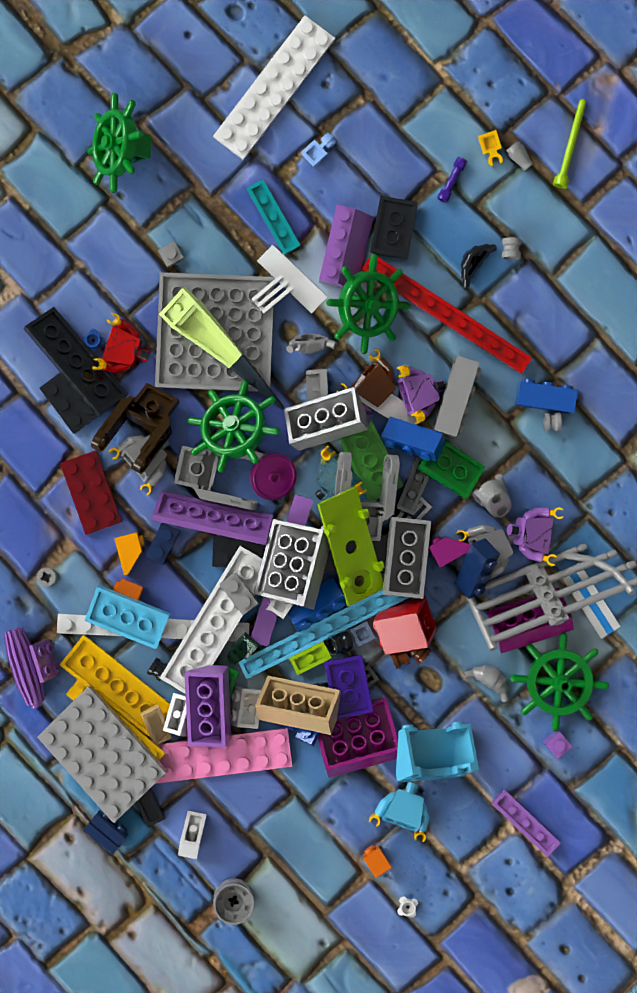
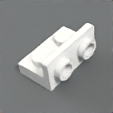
[230,686,261,729]

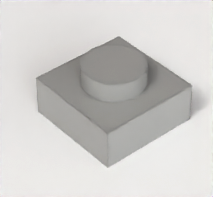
[158,241,184,268]

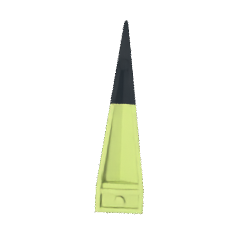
[159,287,284,410]

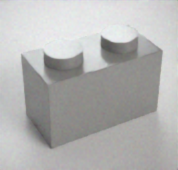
[219,572,259,615]

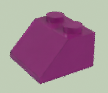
[428,536,471,567]

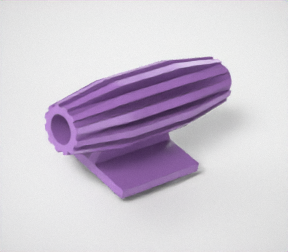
[4,627,60,709]

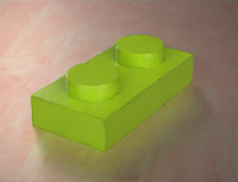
[289,641,332,675]

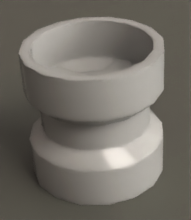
[502,237,521,260]

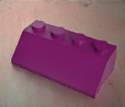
[487,588,574,654]

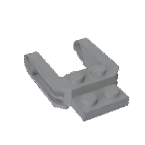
[174,443,267,511]
[334,452,400,541]

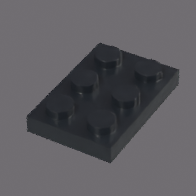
[370,195,418,260]
[39,373,98,434]

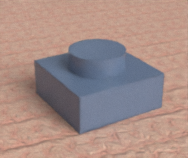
[350,621,375,647]

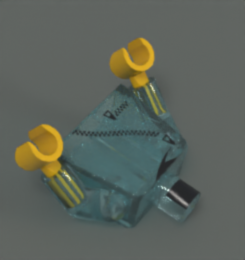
[315,446,367,501]

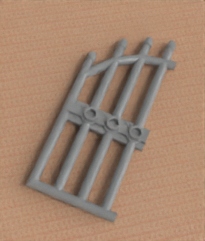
[465,544,637,651]

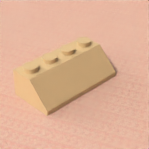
[255,676,341,735]

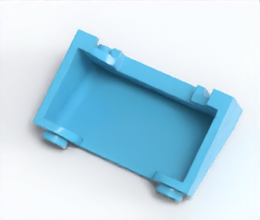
[396,721,479,782]

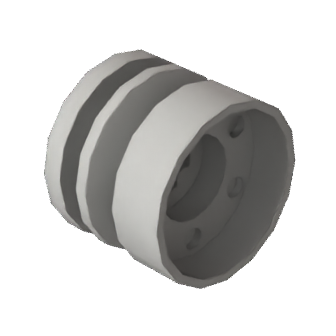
[213,878,254,925]

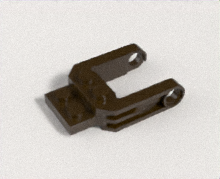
[91,383,179,474]

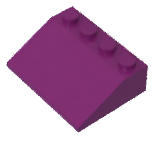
[318,697,398,778]

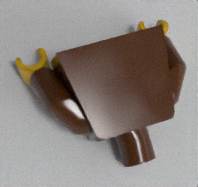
[336,349,396,408]

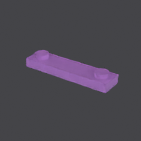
[491,789,561,857]

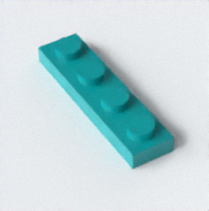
[246,179,301,256]

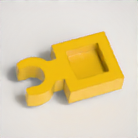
[477,130,503,166]

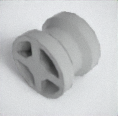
[543,412,562,431]
[36,567,58,587]

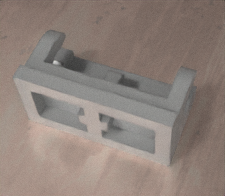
[306,369,328,402]

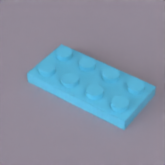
[85,585,171,649]

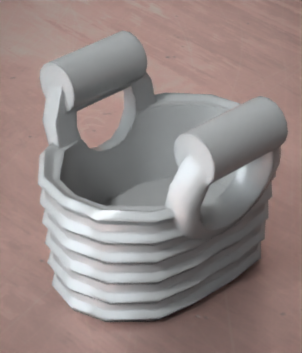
[471,474,512,517]

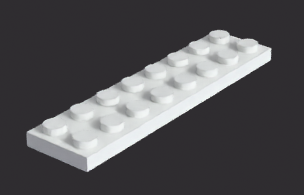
[213,16,335,161]
[160,546,262,693]

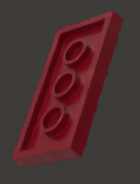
[60,450,122,535]

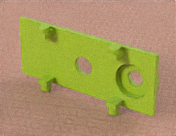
[317,486,385,606]

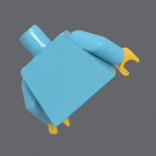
[369,782,430,842]

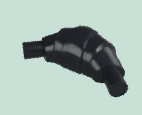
[460,244,497,288]

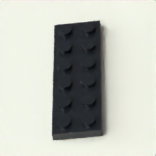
[24,307,128,417]

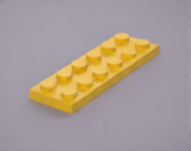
[60,634,170,737]

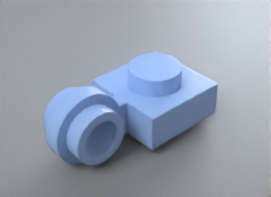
[301,133,336,168]

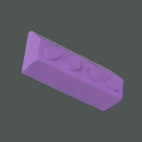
[319,204,374,288]
[184,665,231,747]

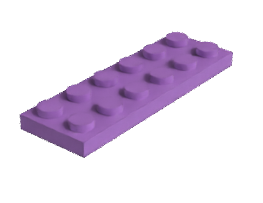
[152,490,273,545]

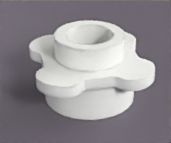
[397,896,418,918]

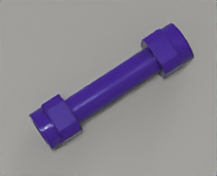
[437,157,467,203]

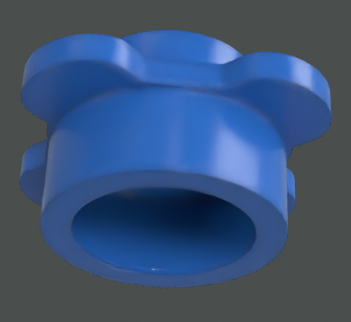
[82,329,105,352]

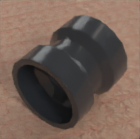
[326,632,353,655]

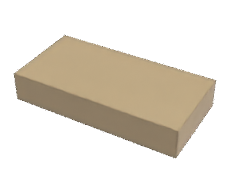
[140,704,172,745]

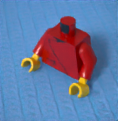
[92,312,150,373]

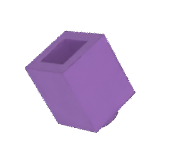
[542,731,572,759]

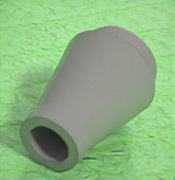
[506,141,533,170]

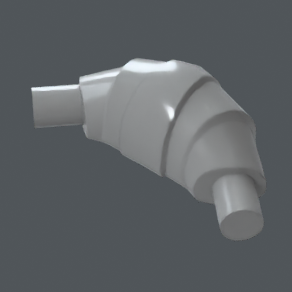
[286,333,337,354]
[464,664,509,702]

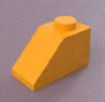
[114,532,145,575]

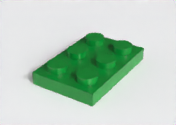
[417,440,485,500]

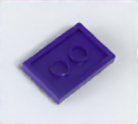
[324,655,373,719]

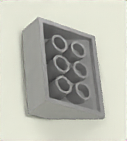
[254,519,330,610]

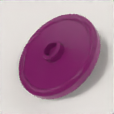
[250,453,297,500]

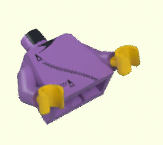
[397,365,445,424]
[507,507,564,567]

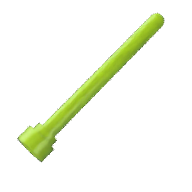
[553,99,586,189]

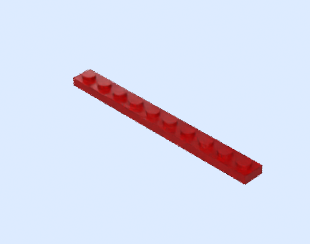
[361,253,532,374]

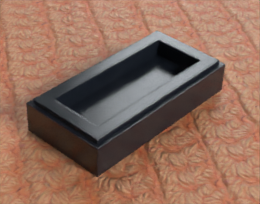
[136,788,166,827]

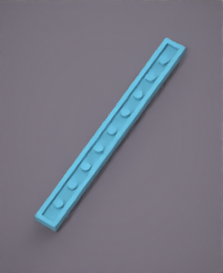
[238,589,409,679]

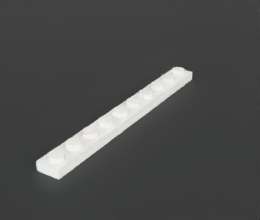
[57,614,250,642]

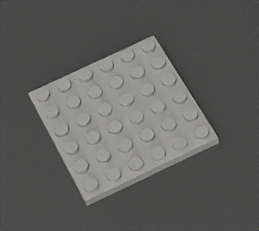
[155,272,275,392]

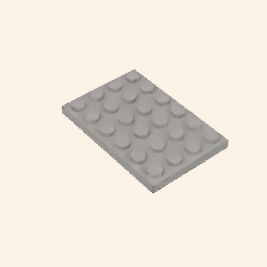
[37,685,168,823]

